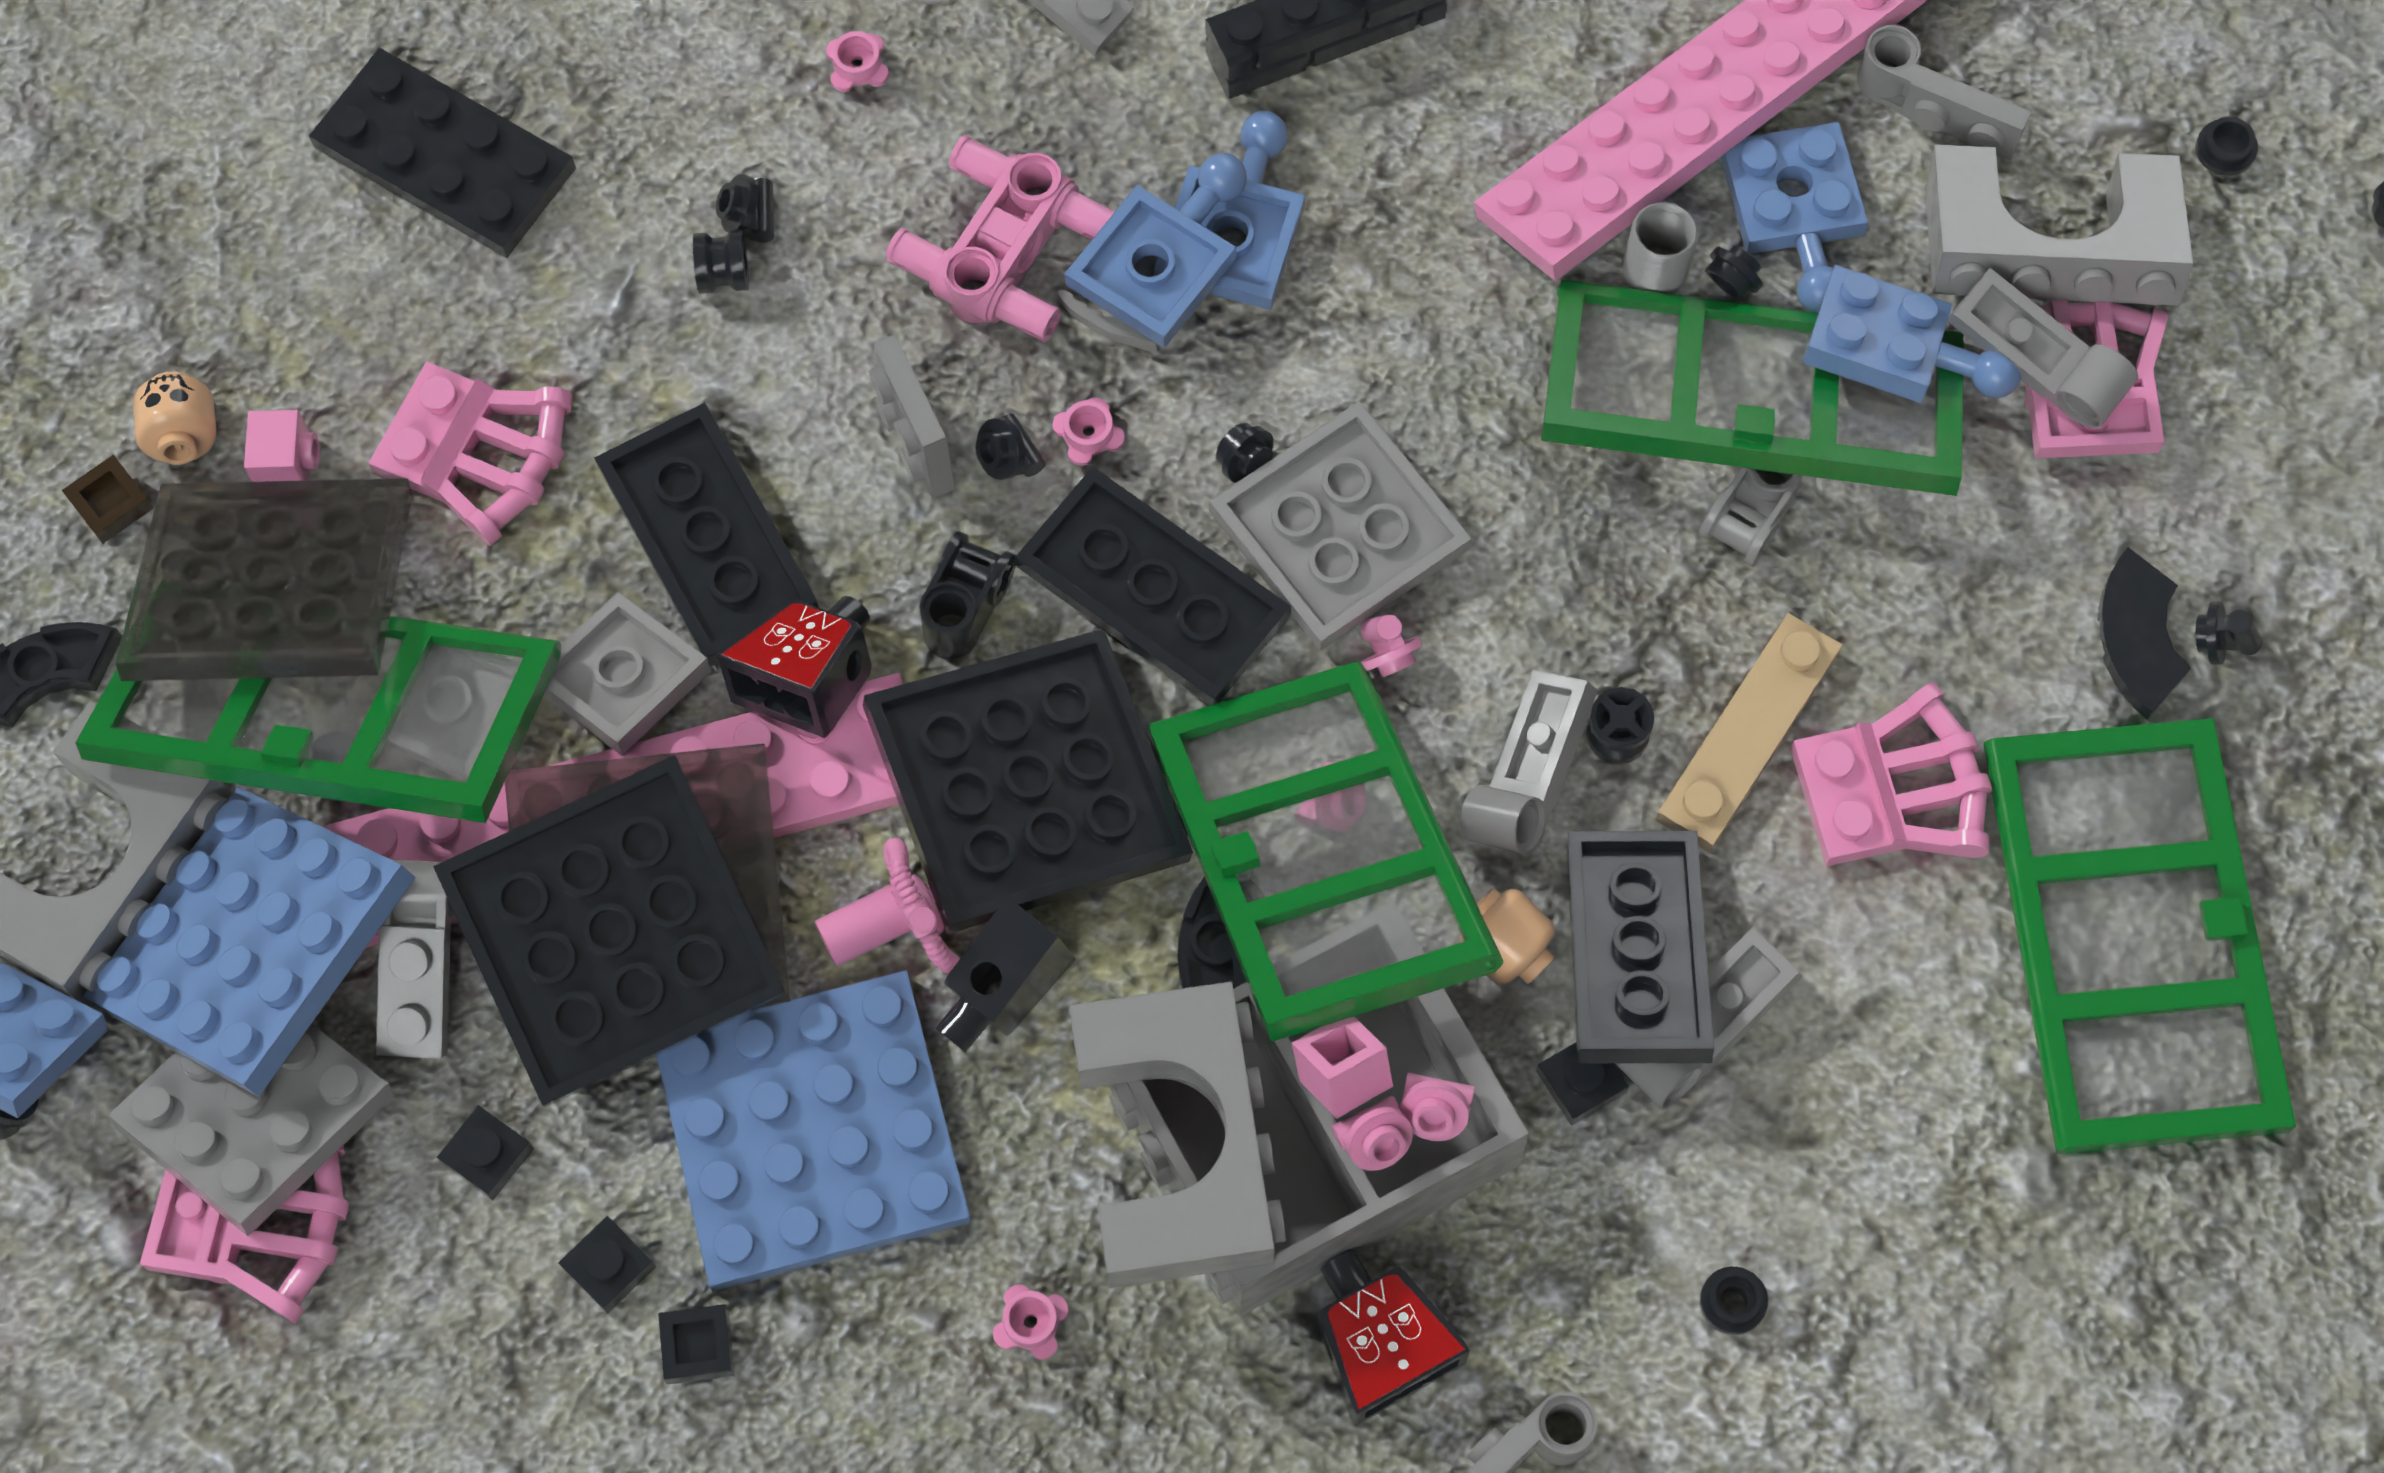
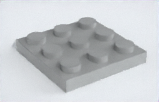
[1209,401,1472,651]
[108,1024,394,1236]

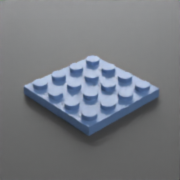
[83,787,416,1097]
[657,970,971,1292]

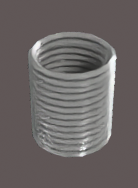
[1622,202,1699,294]

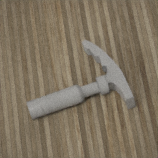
[1057,256,1160,354]

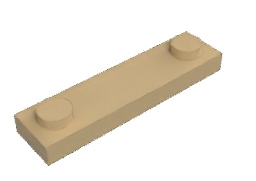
[1655,613,1843,853]

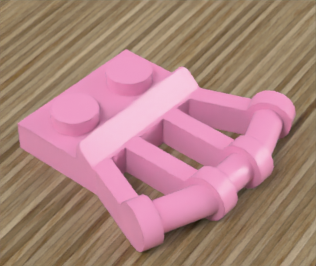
[2022,299,2169,459]
[368,361,573,547]
[1790,682,1992,867]
[140,1145,350,1324]

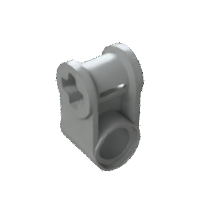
[1698,467,1802,567]

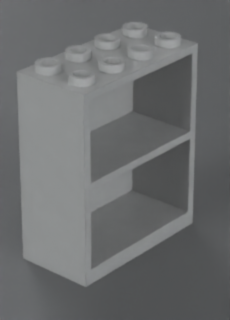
[1109,905,1529,1316]

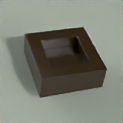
[62,454,154,544]

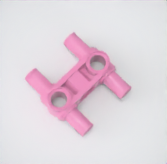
[886,135,1115,343]

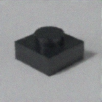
[1536,1042,1629,1126]
[437,1105,534,1201]
[558,1216,656,1314]
[658,1304,735,1385]

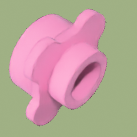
[826,31,889,92]
[1053,398,1125,466]
[993,1284,1068,1360]

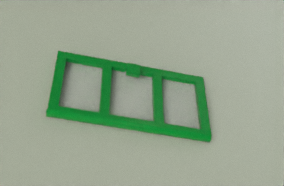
[1541,279,1964,496]
[75,582,561,823]
[1148,662,1503,1042]
[1983,718,2296,1154]

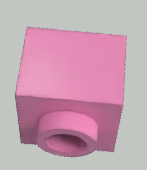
[244,410,320,493]
[1292,1016,1393,1119]

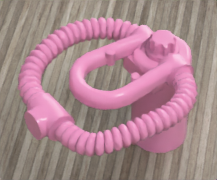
[814,838,960,974]

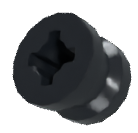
[692,230,749,294]
[1586,687,1655,764]

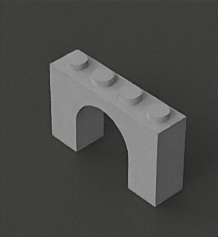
[1925,145,2193,306]
[0,700,232,1003]
[1069,982,1286,1288]

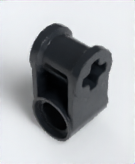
[919,531,1016,659]

